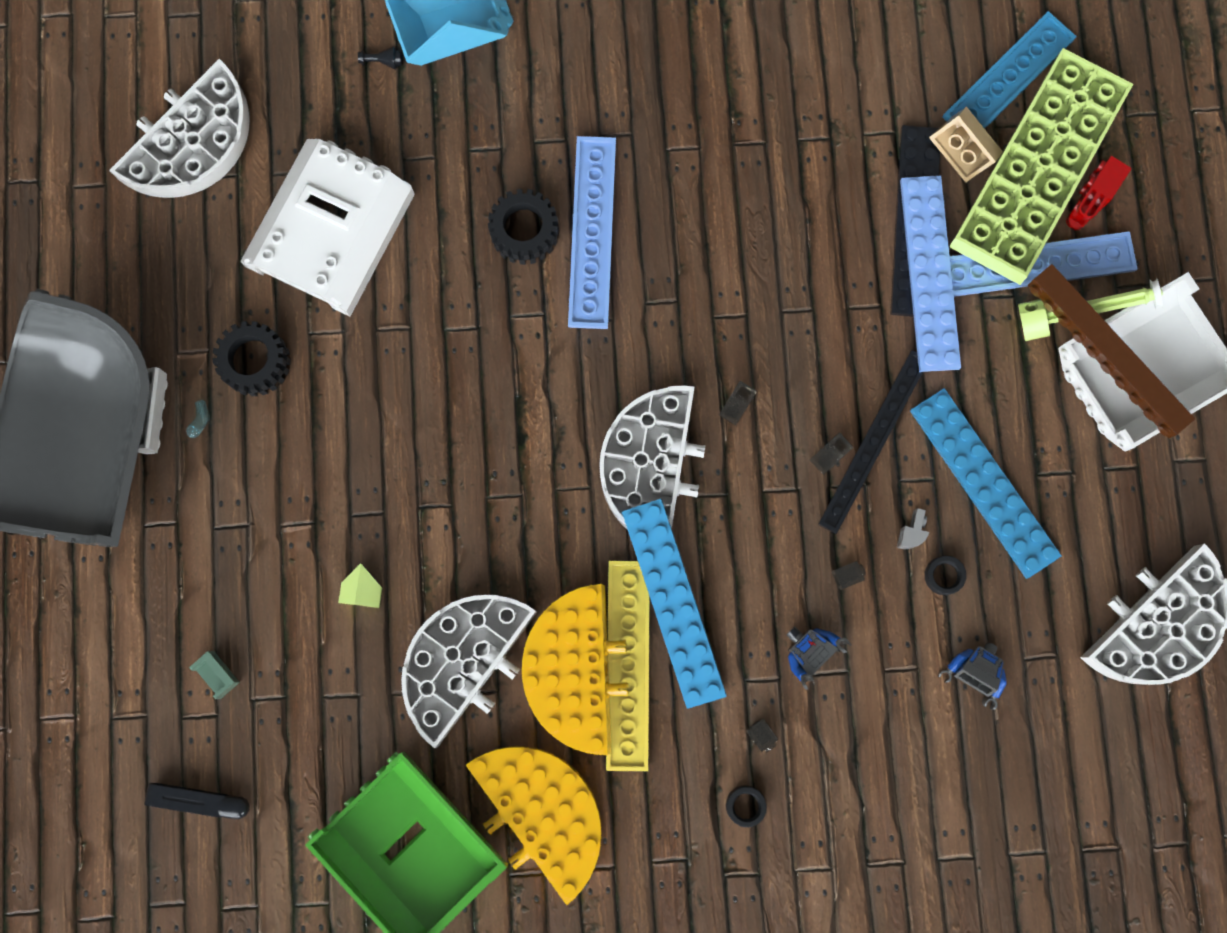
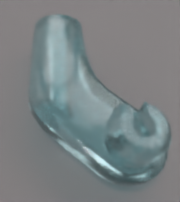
[186,400,209,438]

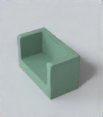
[189,651,240,699]

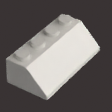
[138,367,168,454]

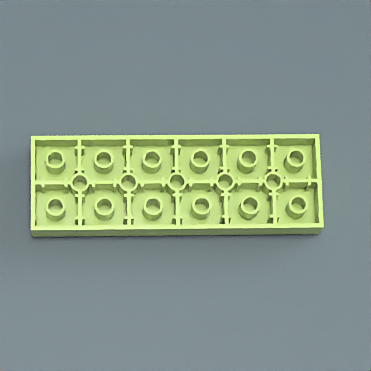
[949,48,1133,285]

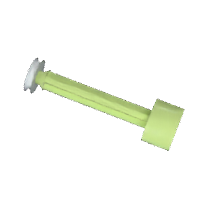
[1018,277,1163,341]

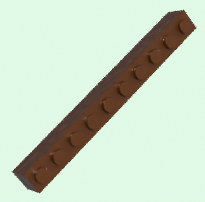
[1028,264,1195,438]

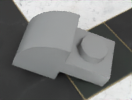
[897,508,929,549]

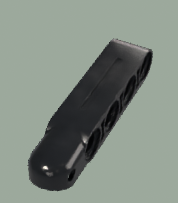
[144,783,250,819]

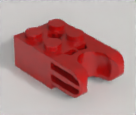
[1066,155,1132,230]

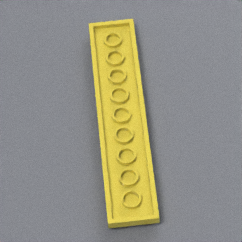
[606,561,649,771]

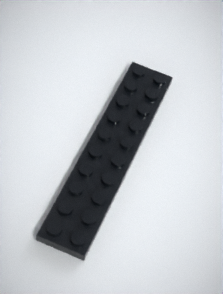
[890,125,940,317]

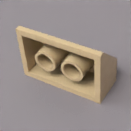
[929,106,1003,182]

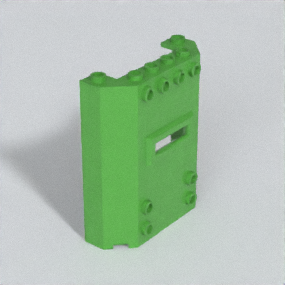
[305,751,509,933]

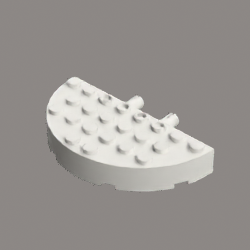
[109,59,250,198]
[600,386,705,530]
[1080,544,1227,685]
[402,595,537,748]

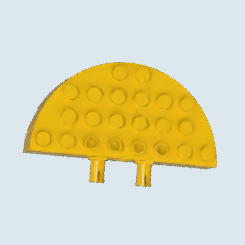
[522,584,629,755]
[466,746,601,905]

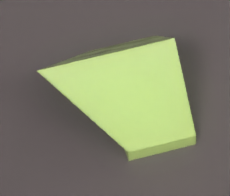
[338,563,382,608]

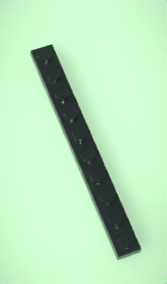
[818,350,923,534]

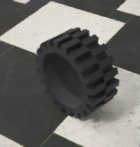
[488,189,559,265]
[212,321,291,396]

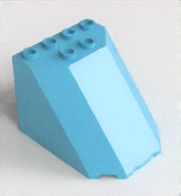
[385,0,514,65]

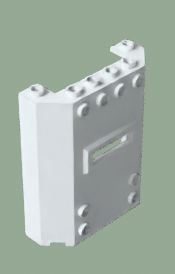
[240,139,415,317]
[1058,272,1227,452]

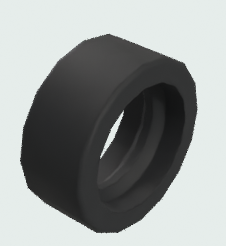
[925,556,966,595]
[726,785,767,828]

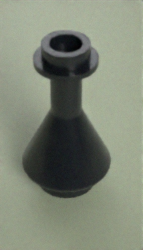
[358,46,402,70]

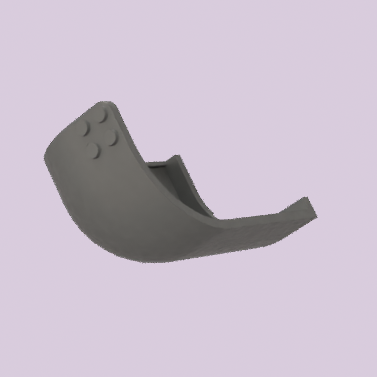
[0,289,149,547]

